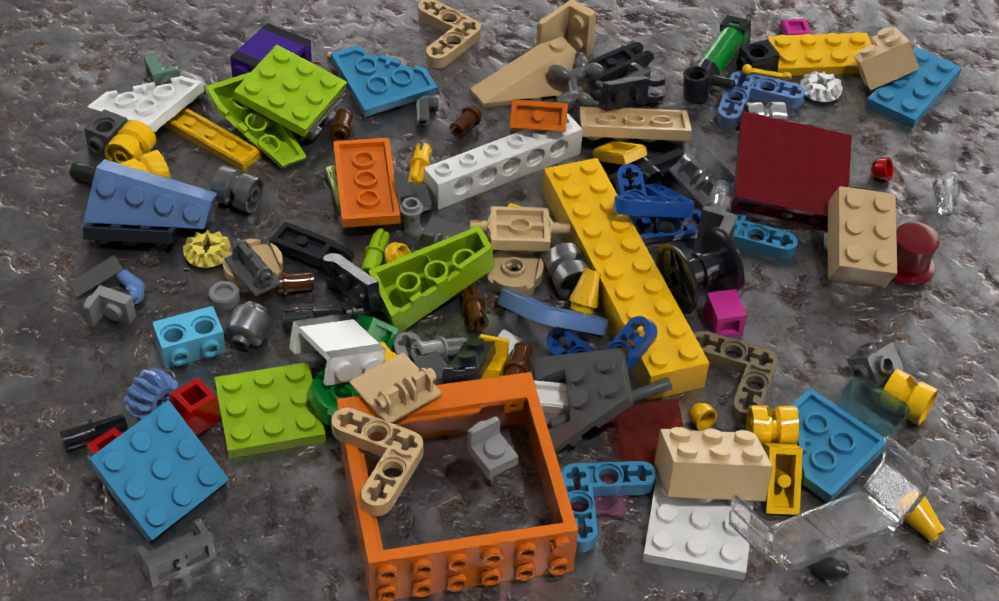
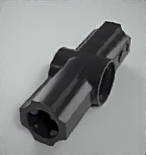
[607,148,685,193]

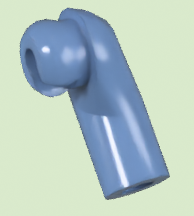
[117,269,146,305]

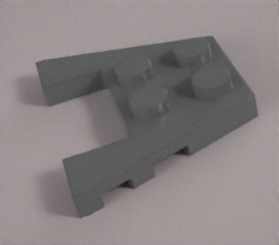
[533,348,633,457]

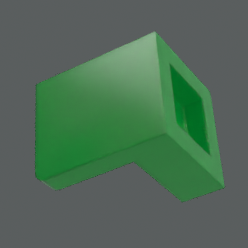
[356,314,399,351]

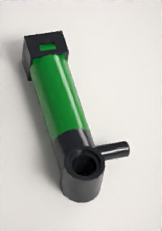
[683,15,751,103]

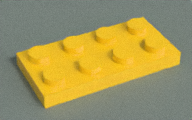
[767,32,872,76]

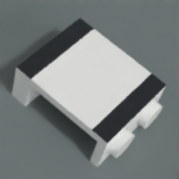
[289,314,386,386]

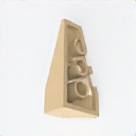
[470,37,588,108]

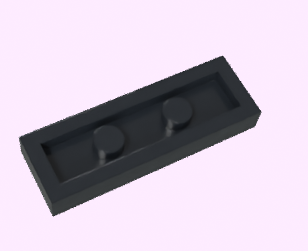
[83,223,178,247]

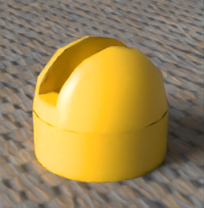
[689,403,718,431]

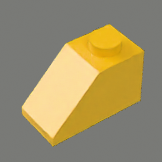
[763,442,803,515]

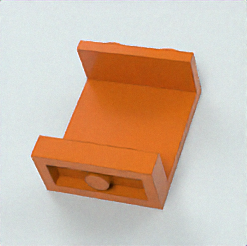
[510,99,568,132]

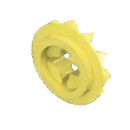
[183,230,231,268]

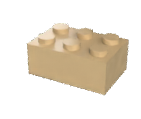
[828,186,897,288]
[654,427,773,501]

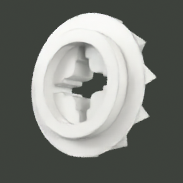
[800,70,843,102]

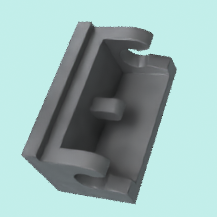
[135,518,216,587]

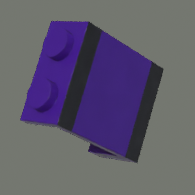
[230,23,312,77]

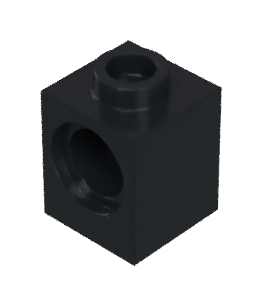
[736,39,780,77]

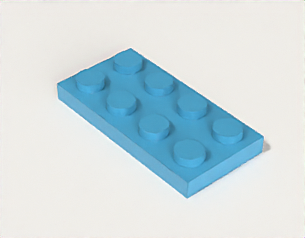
[866,47,962,128]

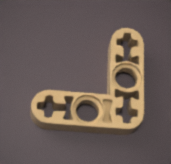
[418,0,481,69]
[331,408,424,516]

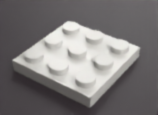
[643,474,754,580]

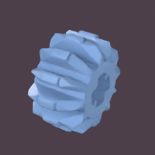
[123,368,178,421]

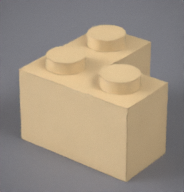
[853,27,920,90]

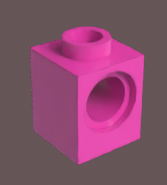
[703,289,747,338]

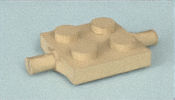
[470,206,570,252]

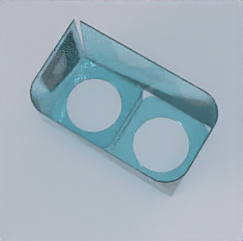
[838,377,910,447]

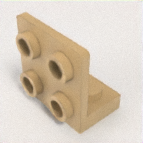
[536,0,596,58]

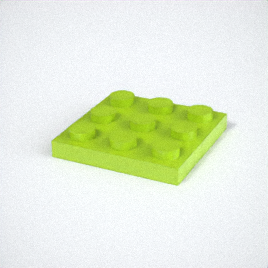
[232,45,347,137]
[214,362,326,459]

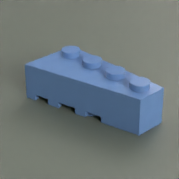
[83,159,217,229]

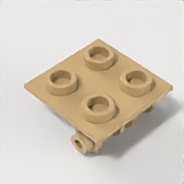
[349,352,442,423]

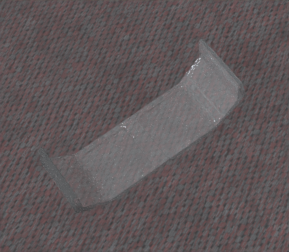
[729,436,929,571]

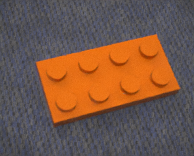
[333,138,401,228]

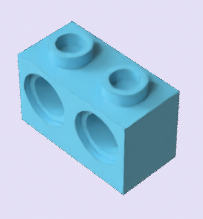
[152,306,226,369]

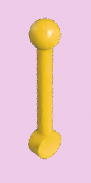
[742,64,792,81]

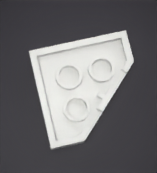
[87,76,204,132]

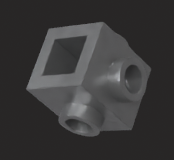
[847,341,904,389]

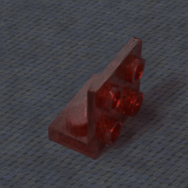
[609,398,683,468]

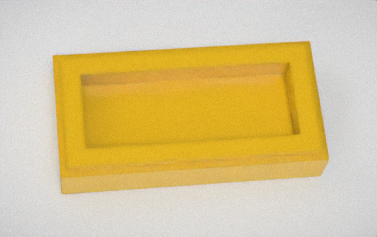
[592,140,647,165]

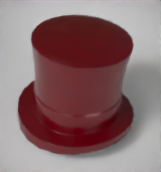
[891,222,940,286]

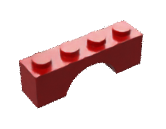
[86,377,220,458]

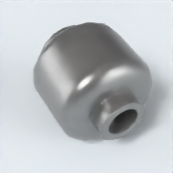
[226,301,271,350]

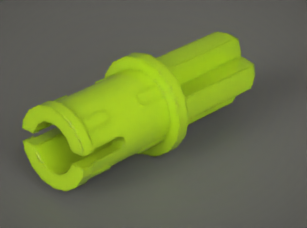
[360,228,390,275]

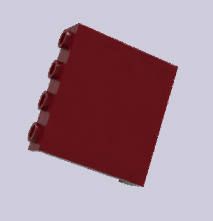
[727,111,852,232]

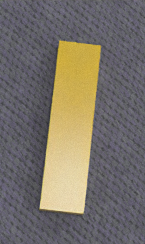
[163,107,262,171]

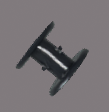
[656,226,745,314]

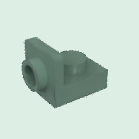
[144,53,180,86]

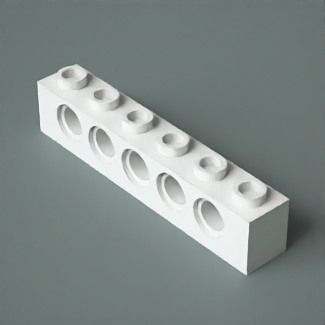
[424,113,583,210]

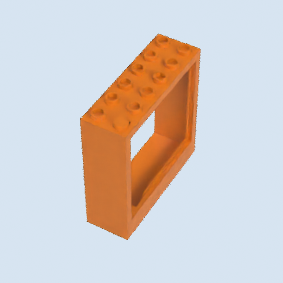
[337,372,579,601]

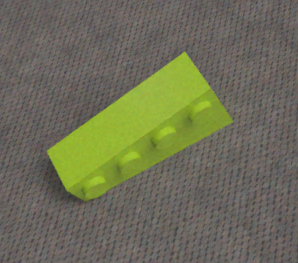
[369,225,495,335]

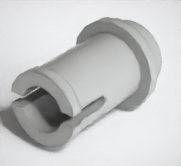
[400,197,423,235]

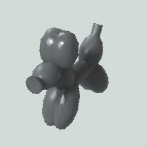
[548,52,604,110]

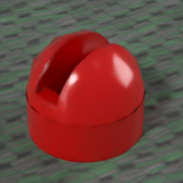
[871,157,894,180]

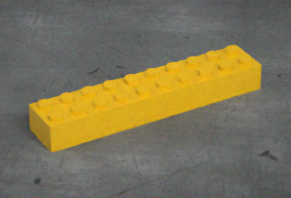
[542,158,709,401]

